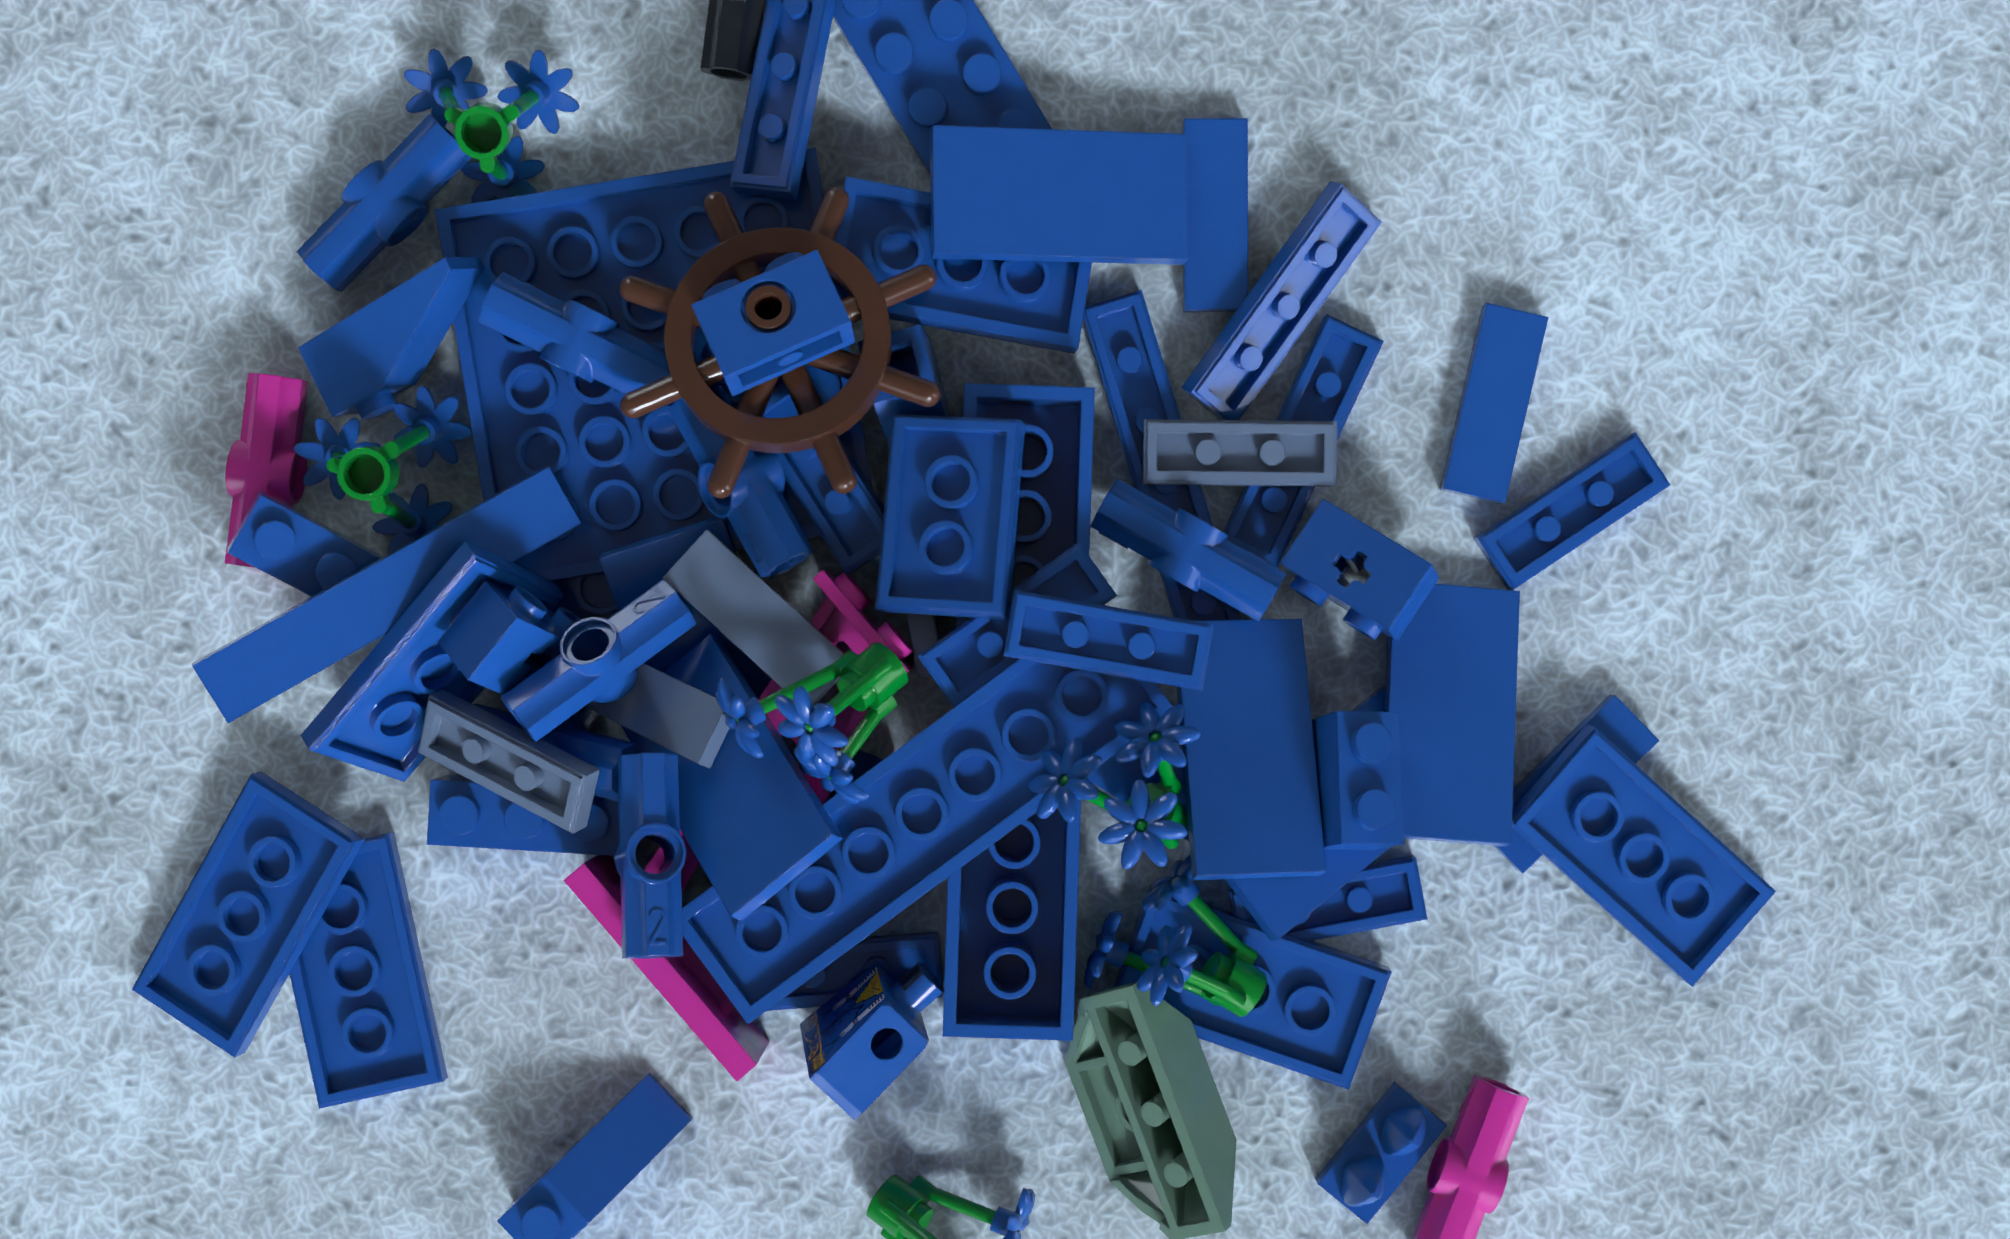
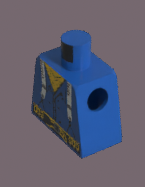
[800,962,944,1120]

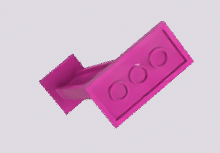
[563,570,914,1082]

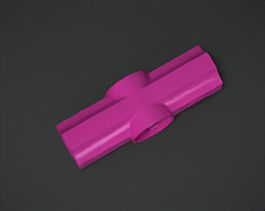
[225,373,309,568]
[1411,1075,1529,1239]

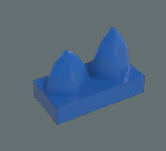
[1315,1081,1447,1224]

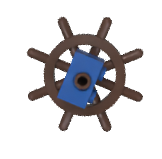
[619,187,941,499]

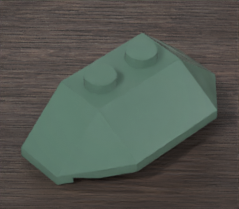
[1065,982,1237,1239]

